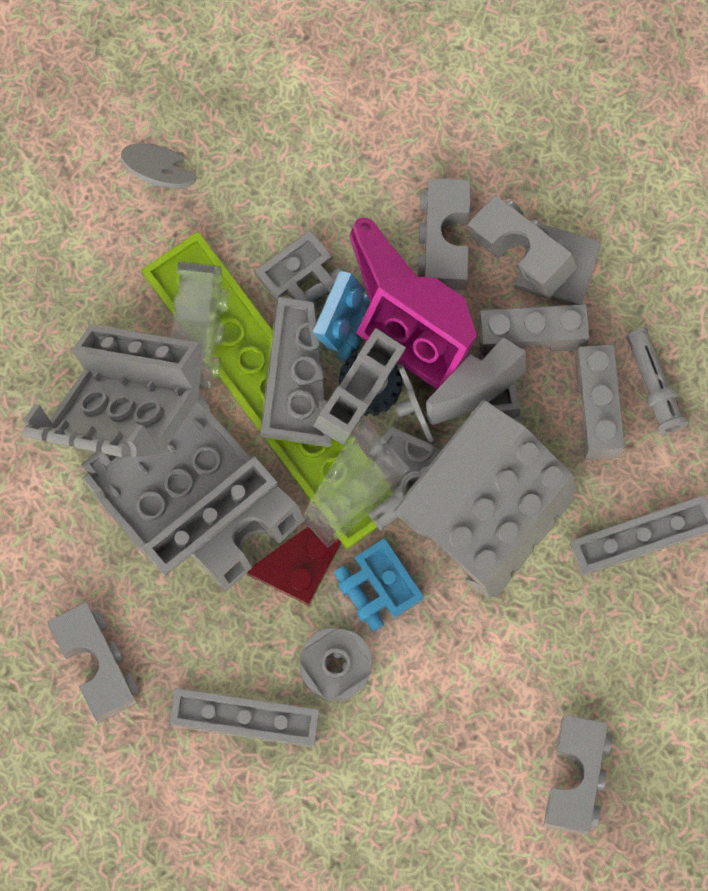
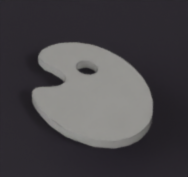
[121,143,197,188]
[394,363,434,443]

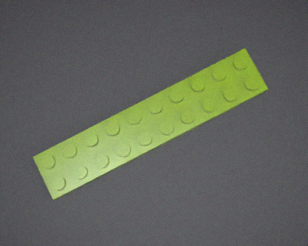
[141,231,393,551]

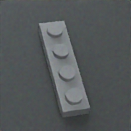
[570,495,708,577]
[169,688,320,748]

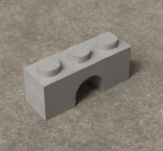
[418,178,470,290]
[467,195,577,298]
[478,304,589,354]
[314,328,406,445]
[574,345,625,460]
[192,485,305,592]
[47,602,139,723]
[543,715,613,836]

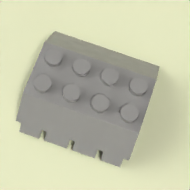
[23,324,202,457]
[81,393,278,576]
[393,400,577,599]

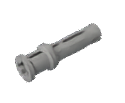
[626,328,689,435]

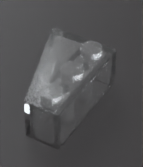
[170,262,229,390]
[304,416,410,548]

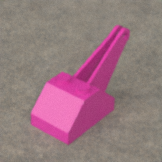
[349,217,477,389]

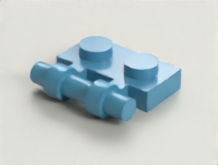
[313,271,370,362]
[333,538,424,632]

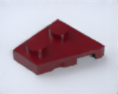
[247,525,341,606]

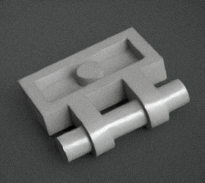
[255,230,343,302]

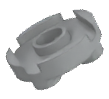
[300,628,372,701]

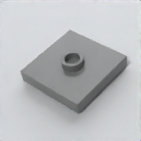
[514,224,601,305]

